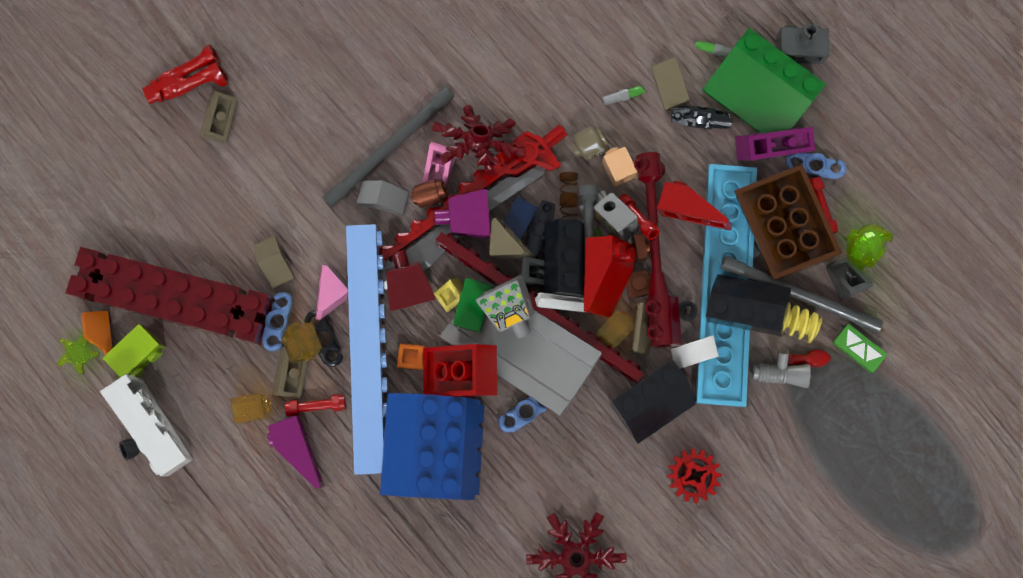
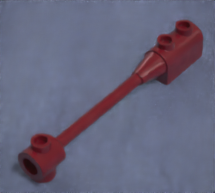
[634,152,682,348]

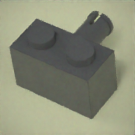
[776,23,829,64]

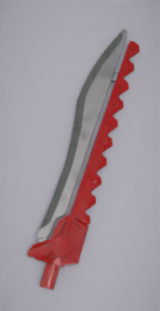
[346,125,568,290]

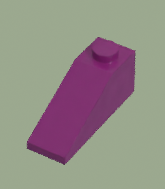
[735,127,815,160]
[267,416,324,488]

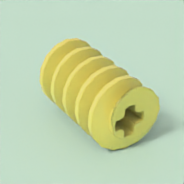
[783,302,823,344]

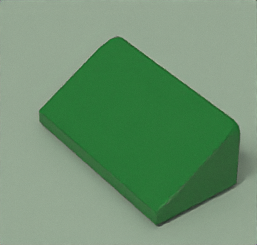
[453,278,493,333]

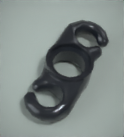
[304,310,343,367]

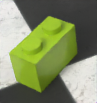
[102,324,166,378]

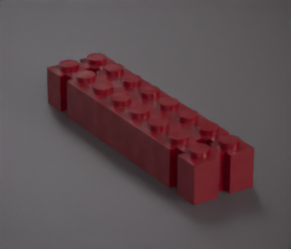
[65,247,274,345]

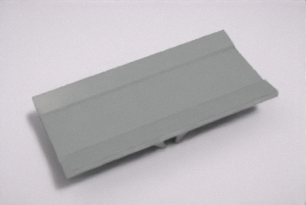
[439,276,602,416]

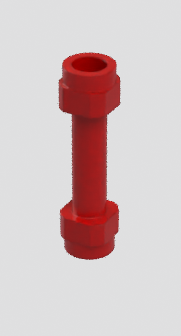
[810,177,839,234]
[619,194,660,240]
[285,394,346,417]

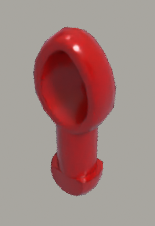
[787,349,831,367]

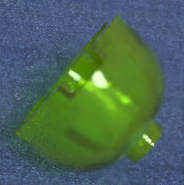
[846,224,894,273]

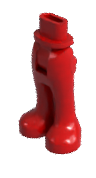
[142,44,229,104]

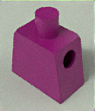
[435,189,490,239]

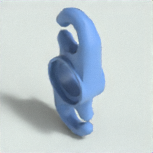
[785,152,847,179]
[262,291,294,351]
[498,396,547,433]

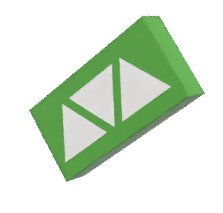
[832,324,888,374]

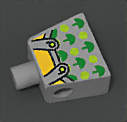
[593,190,638,242]
[476,274,534,339]

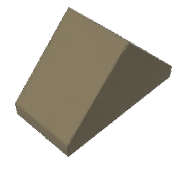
[489,218,534,259]
[253,236,295,289]

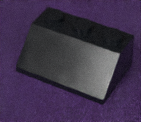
[544,218,585,298]
[705,274,792,337]
[609,360,696,444]

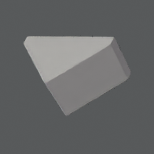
[356,180,409,215]

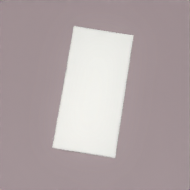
[671,335,719,369]

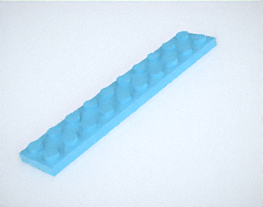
[695,164,757,407]

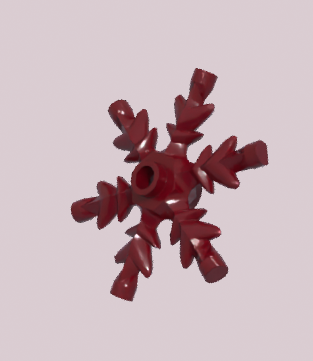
[432,105,526,176]
[526,512,627,578]

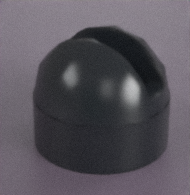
[679,301,697,321]
[119,438,140,460]

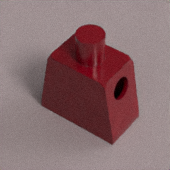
[386,250,436,311]

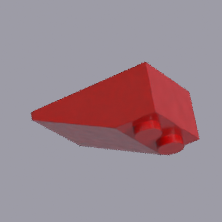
[584,236,636,318]
[423,344,497,397]

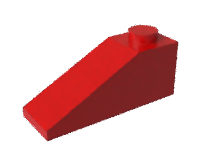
[657,181,732,231]

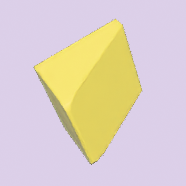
[434,278,463,313]

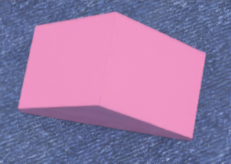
[422,142,456,187]
[316,265,348,320]

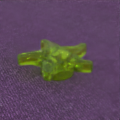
[57,333,100,375]

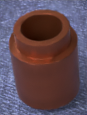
[411,179,448,209]

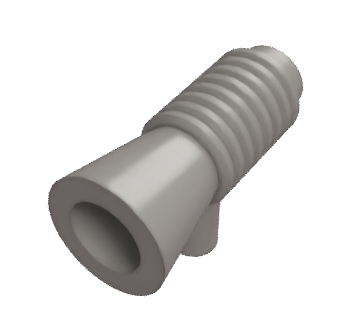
[752,350,811,389]

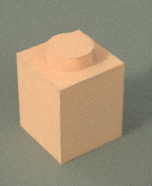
[602,147,638,187]

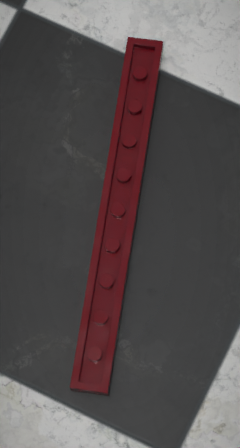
[436,232,644,384]

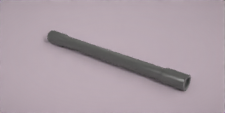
[323,86,454,207]
[720,255,883,333]

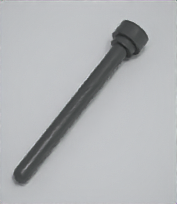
[579,185,598,259]

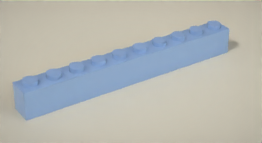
[346,224,388,475]

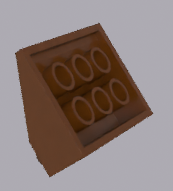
[734,164,842,280]

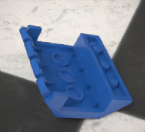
[380,393,485,500]

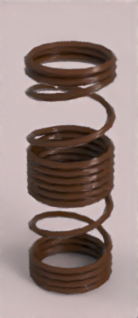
[559,172,578,221]

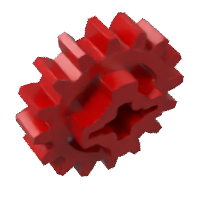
[666,448,722,503]

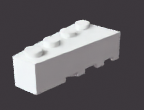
[100,374,193,477]

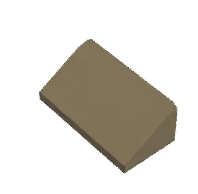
[651,57,690,111]
[199,90,238,143]
[631,302,650,355]
[272,347,309,399]

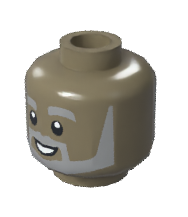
[571,126,608,161]

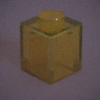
[596,310,635,348]
[281,322,322,363]
[230,393,271,424]

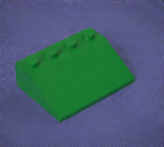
[702,28,826,133]

